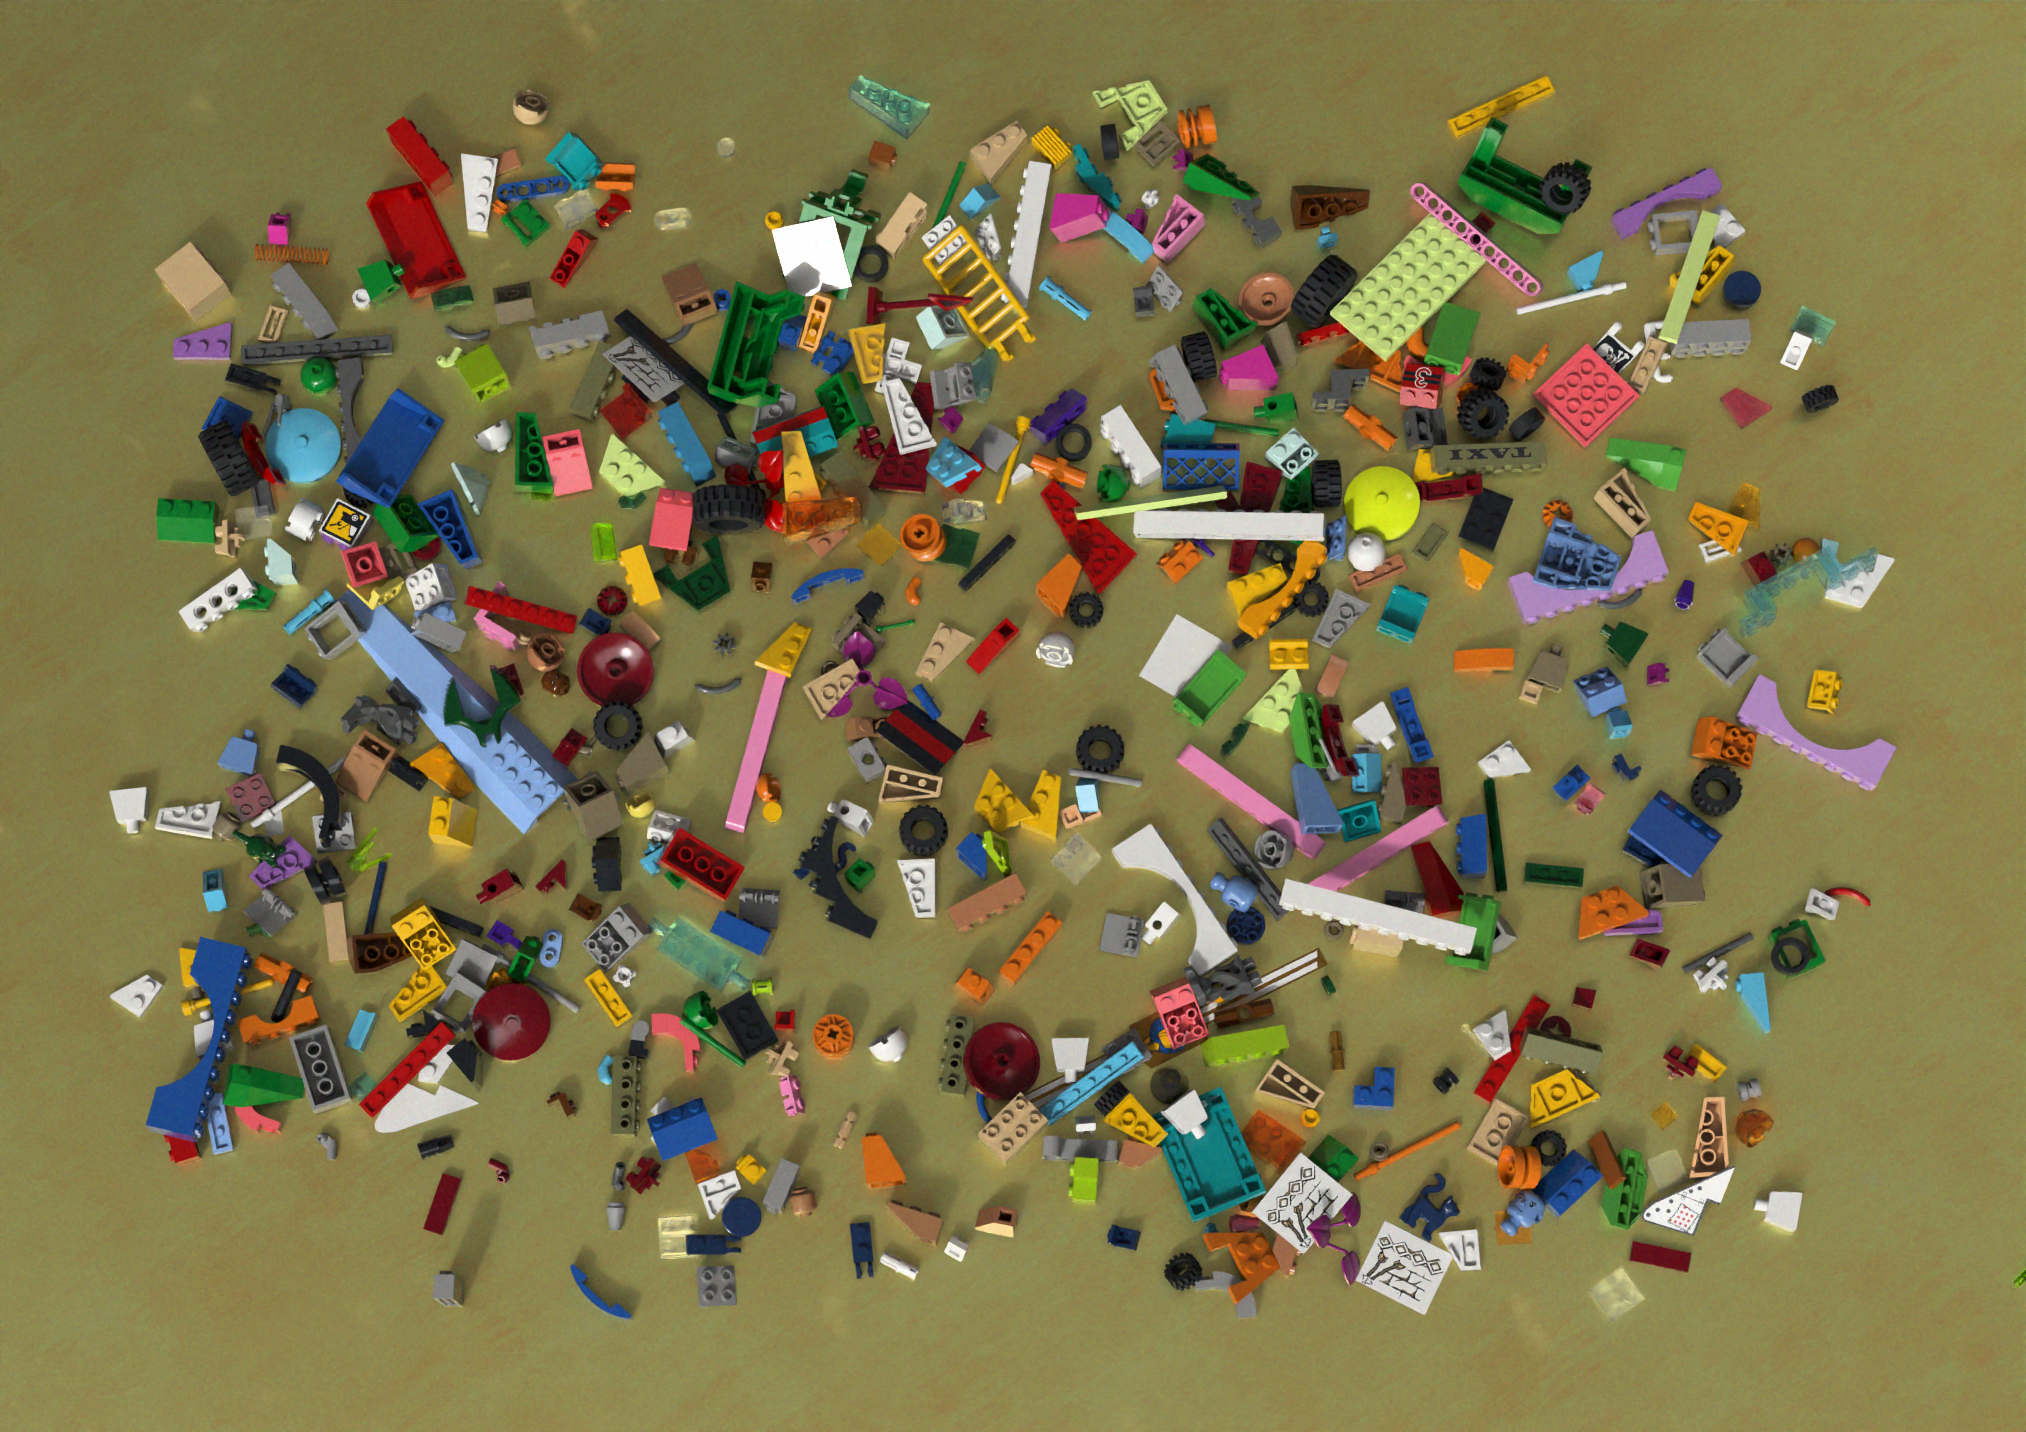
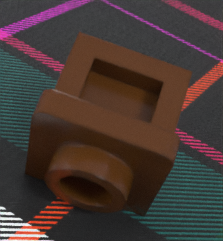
[751,562,772,592]
[569,893,602,922]
[547,1092,577,1119]

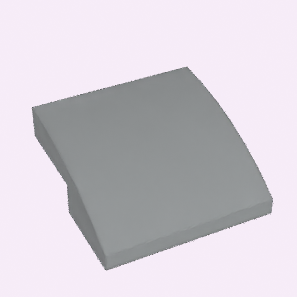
[969,423,1019,473]
[445,938,498,987]

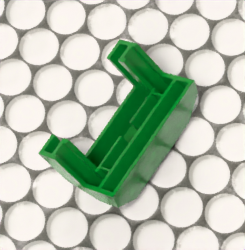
[1458,117,1593,234]
[707,281,805,408]

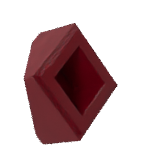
[1571,987,1596,1011]

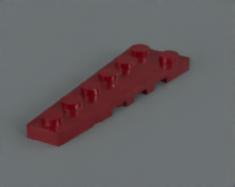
[1228,461,1283,576]

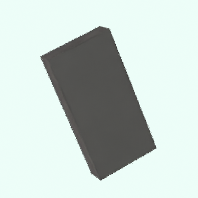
[251,479,276,519]
[385,678,421,717]

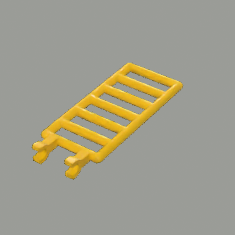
[922,225,1037,362]

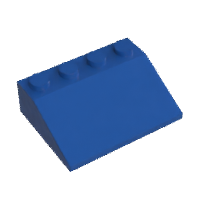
[1628,789,1723,878]

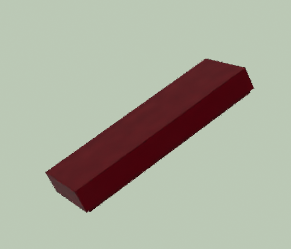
[423,1173,462,1236]
[1629,1241,1691,1273]

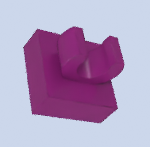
[1172,149,1193,172]
[1125,208,1149,234]
[938,406,964,433]
[1647,662,1669,686]

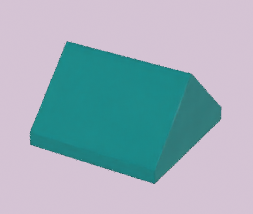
[1337,799,1382,842]

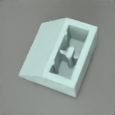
[1265,428,1319,480]
[264,539,298,586]

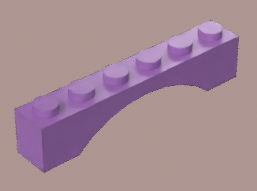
[1611,167,1722,240]

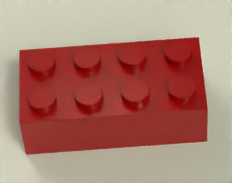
[386,116,453,197]
[656,827,745,902]

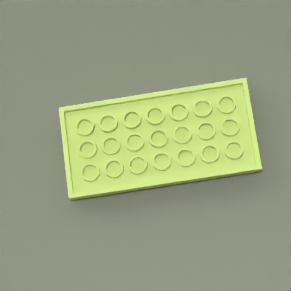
[1330,213,1487,362]

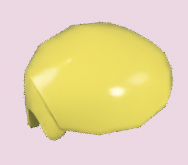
[625,792,656,818]

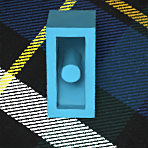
[1567,250,1603,292]
[1605,708,1633,739]
[203,868,228,912]

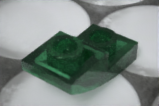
[431,285,474,312]
[1220,722,1250,760]

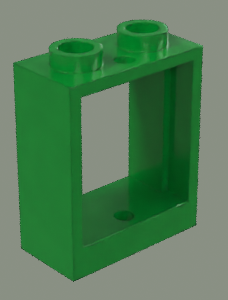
[1768,918,1826,980]

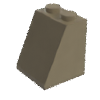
[615,733,669,795]
[563,771,623,841]
[1640,864,1705,910]

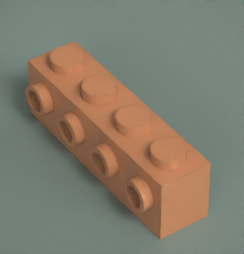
[947,873,1027,932]

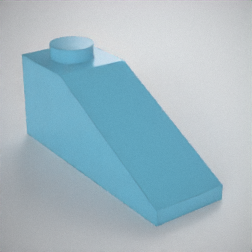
[1735,972,1771,1033]

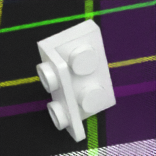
[647,810,691,844]

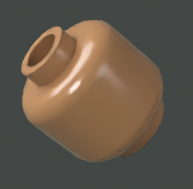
[789,1187,817,1217]

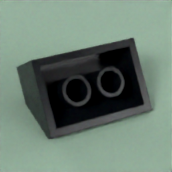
[447,1038,484,1091]

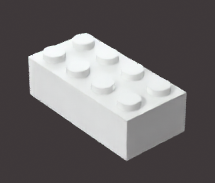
[1100,405,1161,489]

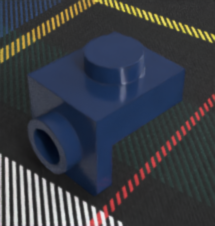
[578,608,612,636]
[1612,754,1642,781]
[1107,1224,1141,1251]

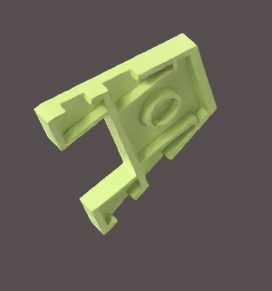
[1092,80,1168,151]

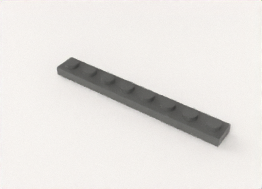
[241,335,393,365]

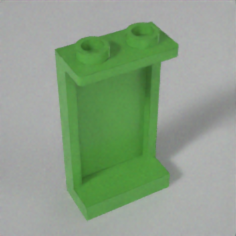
[1423,302,1480,375]
[1172,649,1247,728]
[1445,892,1501,971]

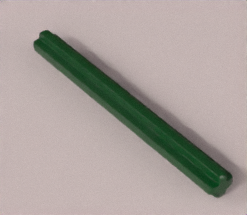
[1484,779,1507,892]

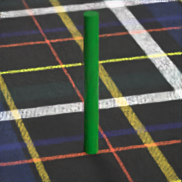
[932,161,966,228]
[1204,419,1279,437]
[679,1017,746,1068]

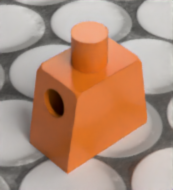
[954,967,995,1006]

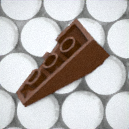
[1290,185,1370,230]
[346,932,413,974]

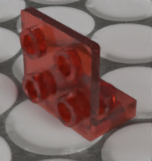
[600,383,653,439]

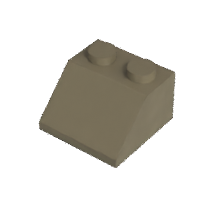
[493,281,536,325]
[1261,322,1297,373]

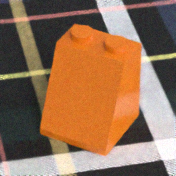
[1036,553,1082,620]
[861,1132,907,1189]

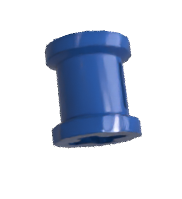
[714,289,731,311]

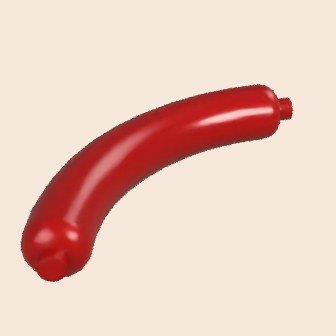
[1825,887,1871,906]

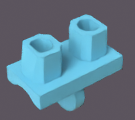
[639,841,665,876]

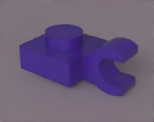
[487,920,522,950]

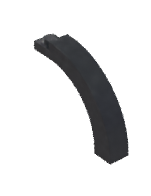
[276,745,344,847]

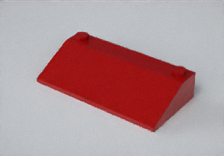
[366,181,466,299]

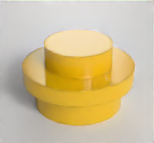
[765,211,784,230]
[1300,1108,1320,1128]

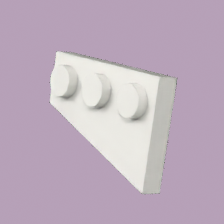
[155,801,222,839]
[897,859,936,918]

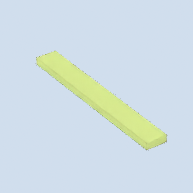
[1658,210,1720,344]
[1074,485,1227,520]

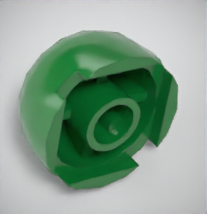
[300,357,338,396]
[1097,464,1130,502]
[682,990,718,1030]

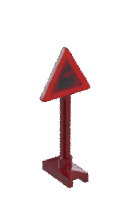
[866,287,973,325]

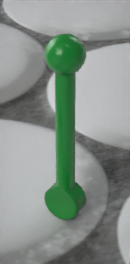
[876,619,915,633]

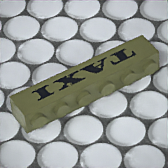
[1429,441,1547,475]

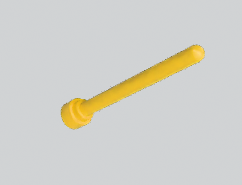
[996,416,1032,504]
[181,978,274,1016]

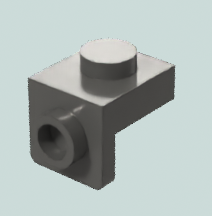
[1133,286,1155,317]

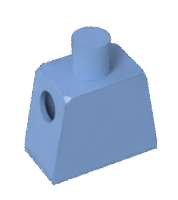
[217,729,260,777]

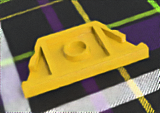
[974,769,1035,833]
[1530,1069,1600,1129]

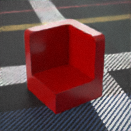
[774,1009,796,1032]

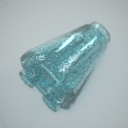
[956,349,998,403]

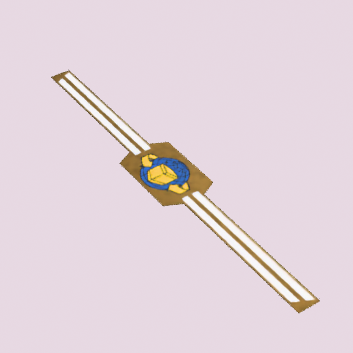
[1009,948,1328,1109]

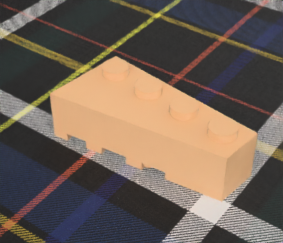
[1689,1097,1729,1180]

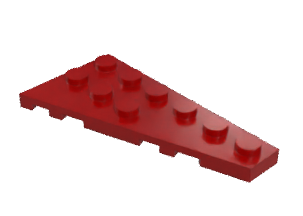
[1040,480,1137,596]

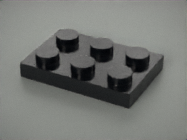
[1458,488,1514,552]
[716,991,779,1061]

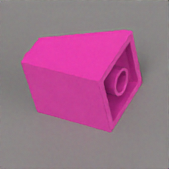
[1050,193,1110,242]
[1219,345,1279,390]

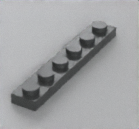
[1207,817,1289,921]

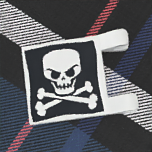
[1592,321,1645,375]

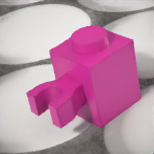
[268,212,291,245]

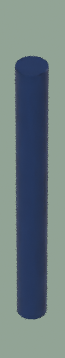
[364,861,387,934]

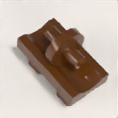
[663,541,699,567]

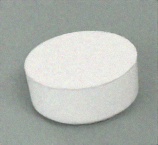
[352,288,372,308]

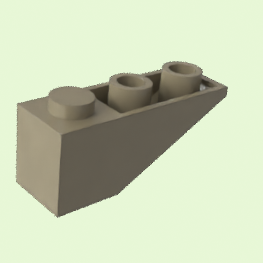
[1377,760,1406,824]

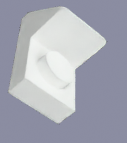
[1780,329,1813,370]
[1805,888,1839,920]

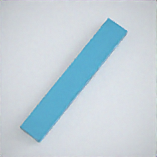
[1038,1041,1145,1126]

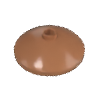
[1239,272,1295,326]

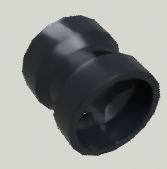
[1432,1067,1460,1095]

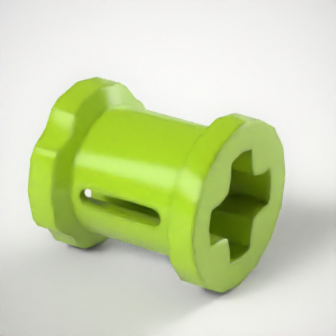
[752,977,773,996]

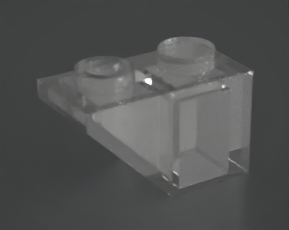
[942,498,987,525]

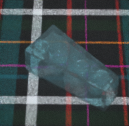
[848,75,931,140]

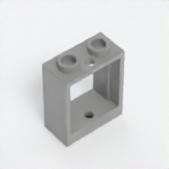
[1648,210,1698,256]
[304,601,367,660]
[410,613,467,653]
[763,1158,802,1215]

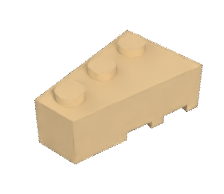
[876,192,928,260]
[878,765,944,803]
[1255,1059,1326,1109]

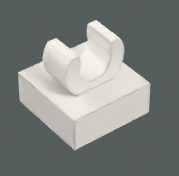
[1075,1115,1096,1138]
[944,1235,969,1262]

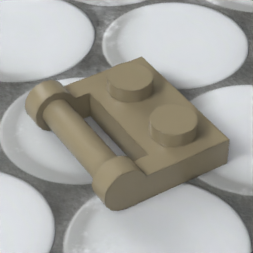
[1133,120,1181,167]
[379,543,420,581]

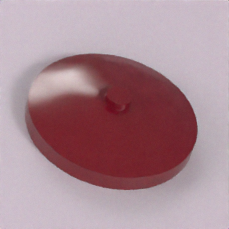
[577,632,654,706]
[472,982,550,1061]
[963,1022,1040,1101]

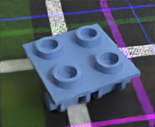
[1325,515,1346,561]

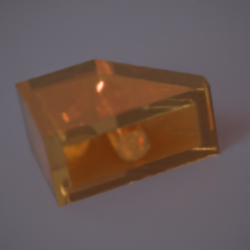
[685,1148,721,1185]

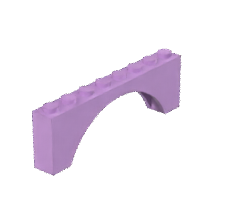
[1508,530,1669,624]
[1735,674,1897,790]

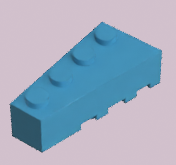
[657,402,716,487]

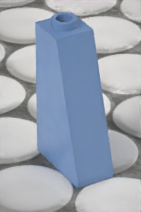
[1290,762,1343,834]

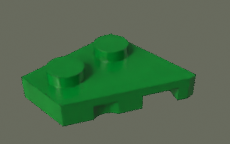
[232,580,277,610]

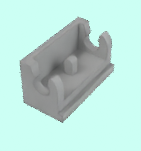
[715,436,758,475]

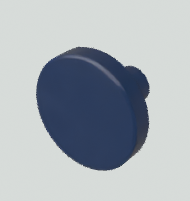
[1723,271,1761,309]
[1226,907,1265,945]
[721,1197,761,1237]

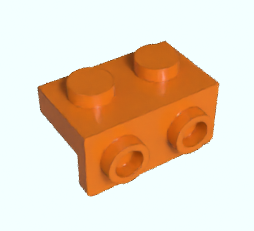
[596,162,635,191]
[1156,539,1203,583]

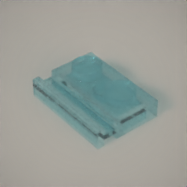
[1790,305,1836,347]

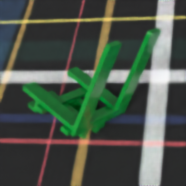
[783,169,881,300]

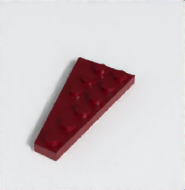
[869,382,934,494]

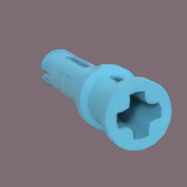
[1039,276,1092,321]
[283,589,336,635]

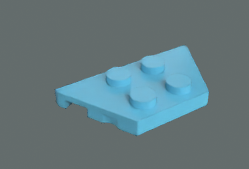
[925,437,982,488]

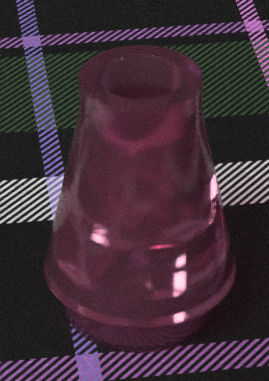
[1229,1214,1259,1233]

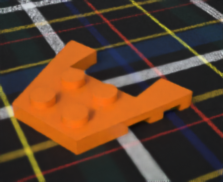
[1202,1233,1280,1305]

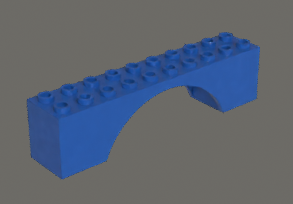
[146,937,253,1143]

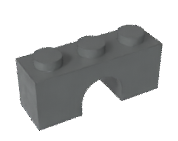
[1231,196,1282,249]

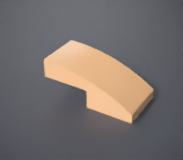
[619,611,661,651]
[1059,804,1103,829]

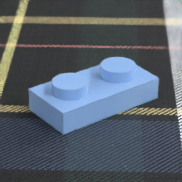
[414,601,456,623]

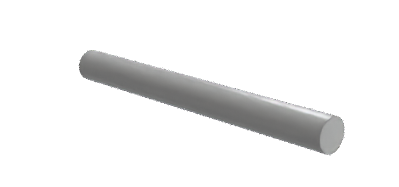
[1068,767,1142,787]

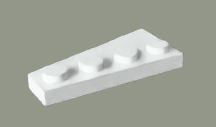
[461,153,498,233]

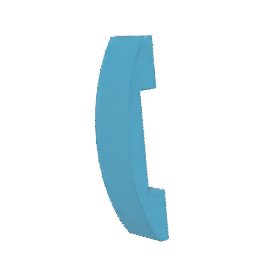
[1103,209,1154,264]

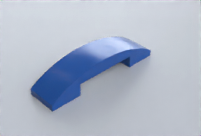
[791,568,865,605]
[1390,687,1434,763]
[570,1264,633,1320]

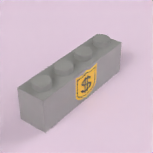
[433,1271,464,1307]

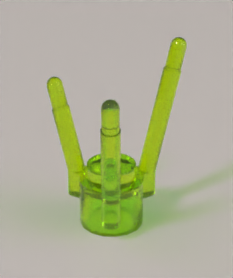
[346,828,392,873]

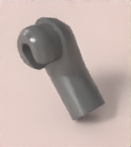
[612,1162,626,1191]

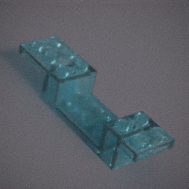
[1739,546,1878,637]

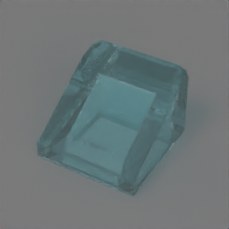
[349,1073,378,1102]

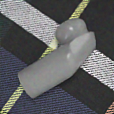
[316,1133,337,1160]

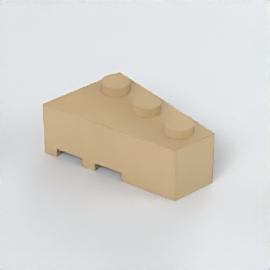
[970,121,1027,186]
[1593,468,1651,539]

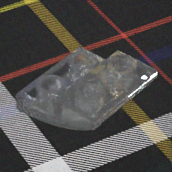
[658,1215,700,1260]
[1589,1266,1646,1322]

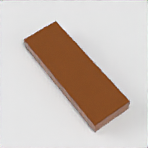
[1588,1130,1626,1190]

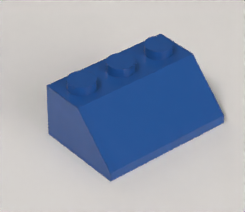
[1456,814,1487,879]
[647,1097,718,1161]
[1531,1150,1603,1218]

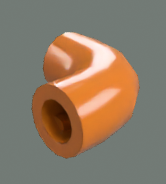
[1406,327,1429,363]

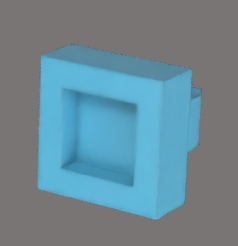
[1317,226,1338,250]

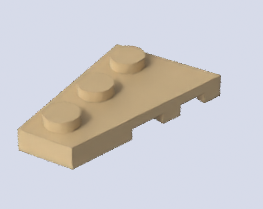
[915,622,975,682]
[802,659,859,720]

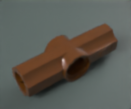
[1213,998,1275,1029]

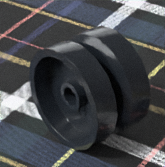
[303,856,347,906]

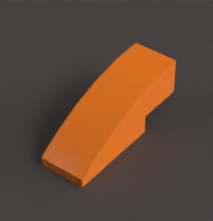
[1454,648,1514,672]

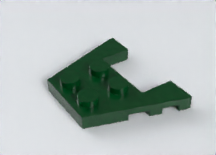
[653,536,731,613]

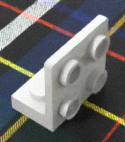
[405,563,458,612]

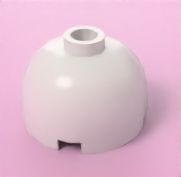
[474,418,513,453]
[1348,532,1386,571]
[1036,631,1075,668]
[868,1025,908,1062]

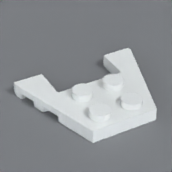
[1821,538,1895,608]

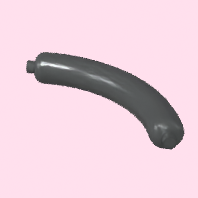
[662,323,694,345]
[444,326,491,341]
[1596,589,1642,609]
[694,677,742,695]

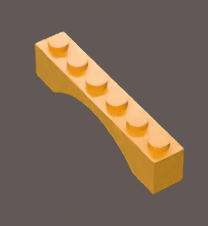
[1238,541,1328,639]

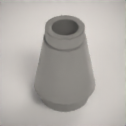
[606,1202,626,1230]

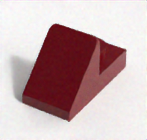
[963,709,992,748]
[535,859,567,895]
[1629,939,1670,970]

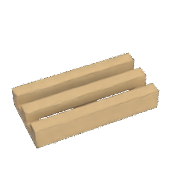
[258,305,289,343]

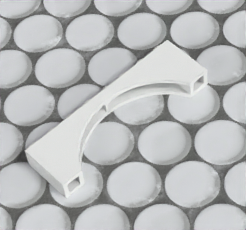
[1112,824,1238,977]

